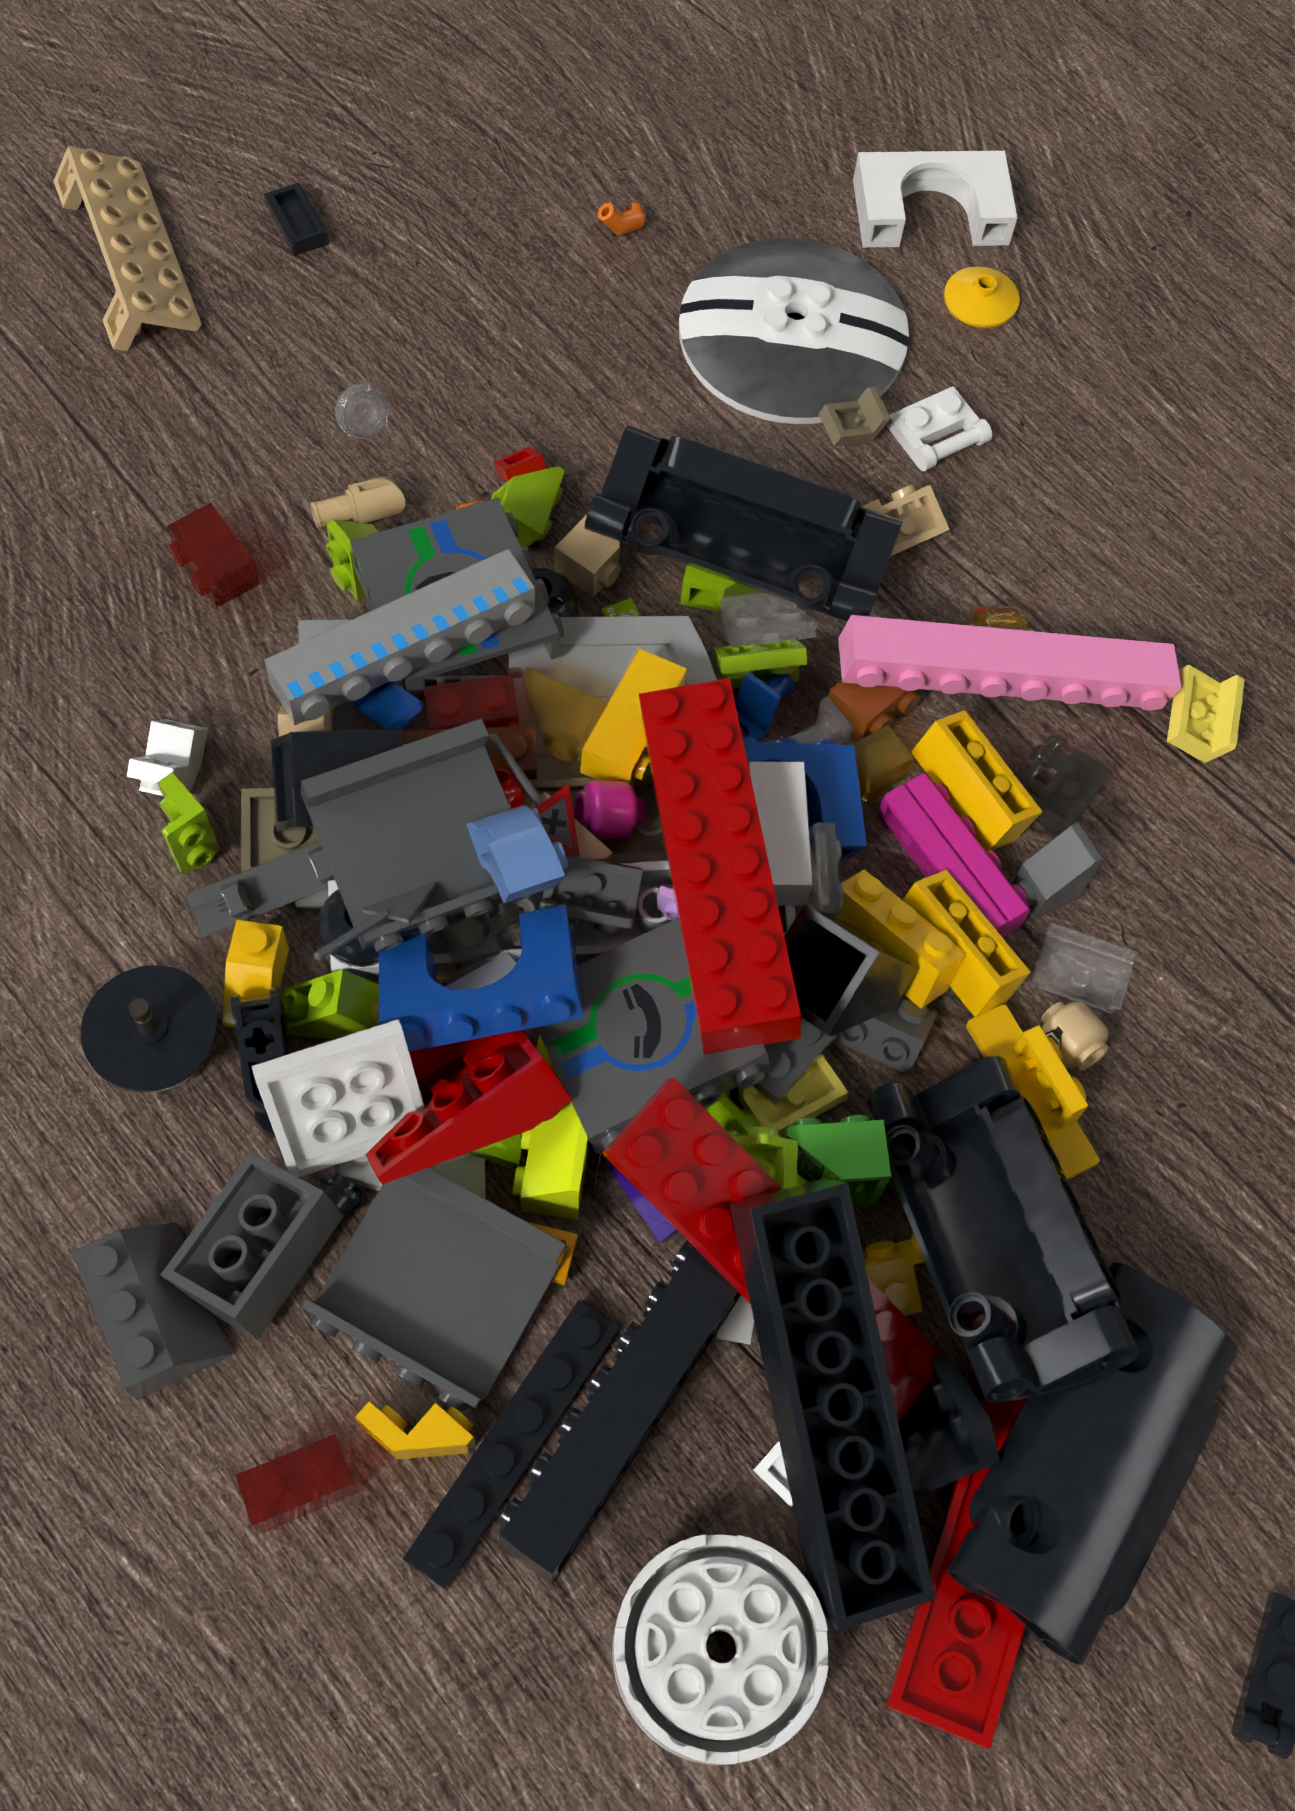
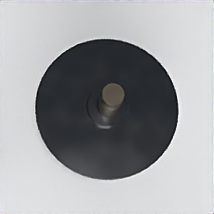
[81,965,217,1092]

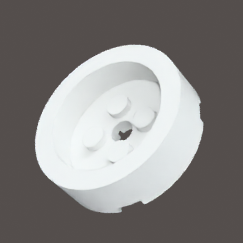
[612,1534,829,1765]

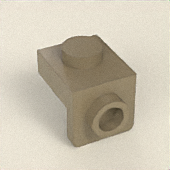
[818,387,890,447]

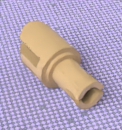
[310,476,405,529]

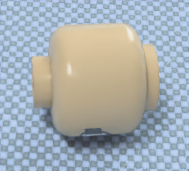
[1041,1002,1109,1071]

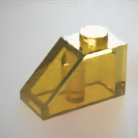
[523,667,608,762]

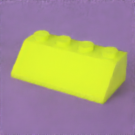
[513,1034,590,1220]

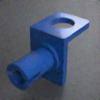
[735,673,795,742]

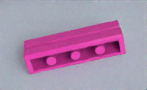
[878,773,1030,937]

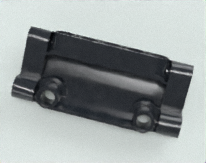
[584,425,903,621]
[867,1056,1140,1403]
[947,1262,1238,1665]

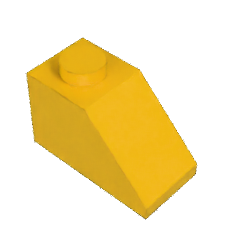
[222,920,289,1027]

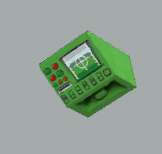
[783,1115,891,1206]

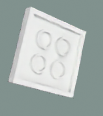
[252,1019,424,1178]

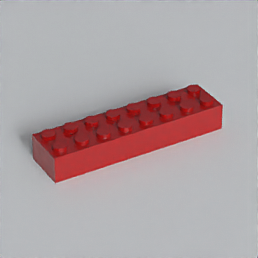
[638,678,801,1055]

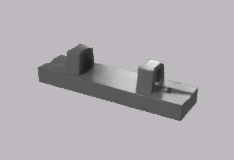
[186,841,335,937]

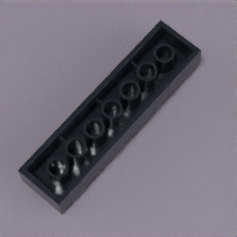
[729,1179,935,1631]
[497,1240,741,1585]

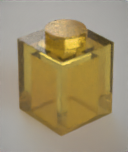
[852,725,914,801]

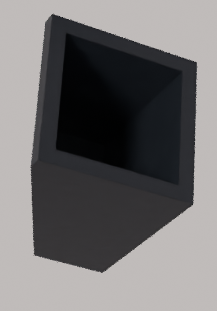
[271,729,408,832]
[784,903,919,1036]

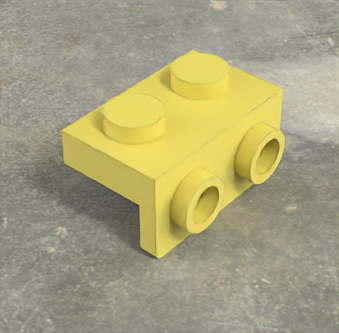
[1167,665,1245,763]
[738,1054,848,1137]

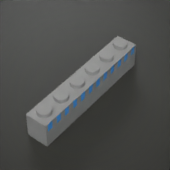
[264,549,535,725]

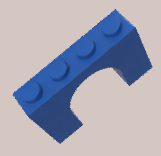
[742,737,867,860]
[379,905,584,1052]

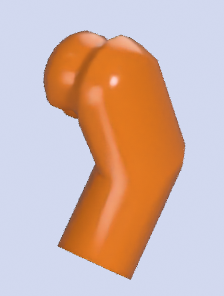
[598,202,646,236]

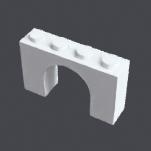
[853,150,1017,248]

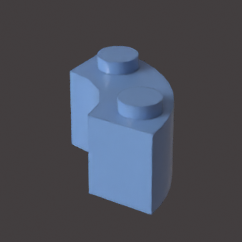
[466,805,568,903]

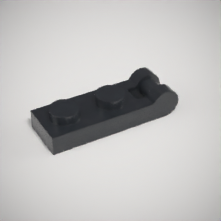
[1232,1592,1295,1760]

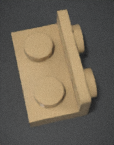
[862,484,950,557]

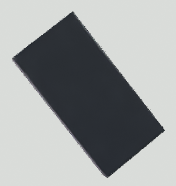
[264,183,329,256]

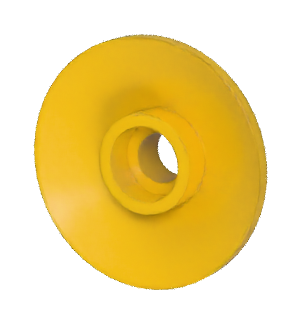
[944,266,1020,328]

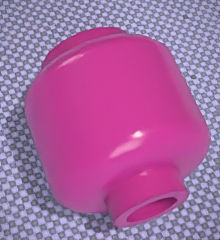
[574,780,644,840]

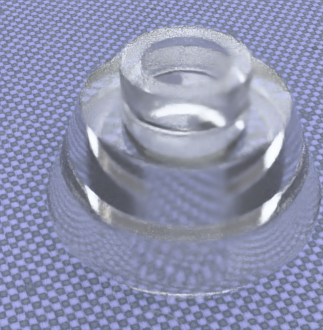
[335,383,389,439]

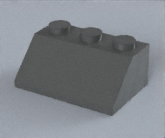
[161,1152,344,1341]
[72,1222,232,1400]

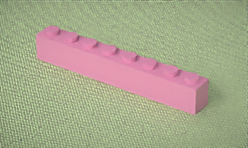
[838,615,1182,711]

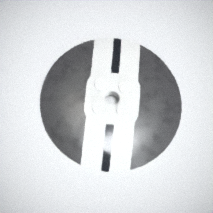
[679,238,909,424]

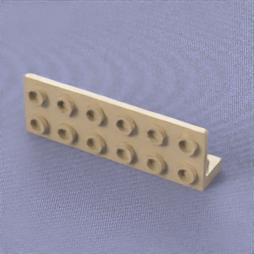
[53,146,202,351]

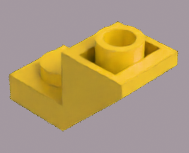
[355,1401,476,1460]

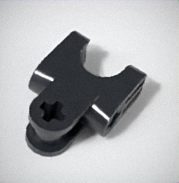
[230,986,289,1138]

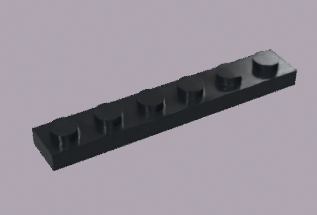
[403,1300,620,1591]

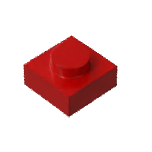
[493,446,547,482]

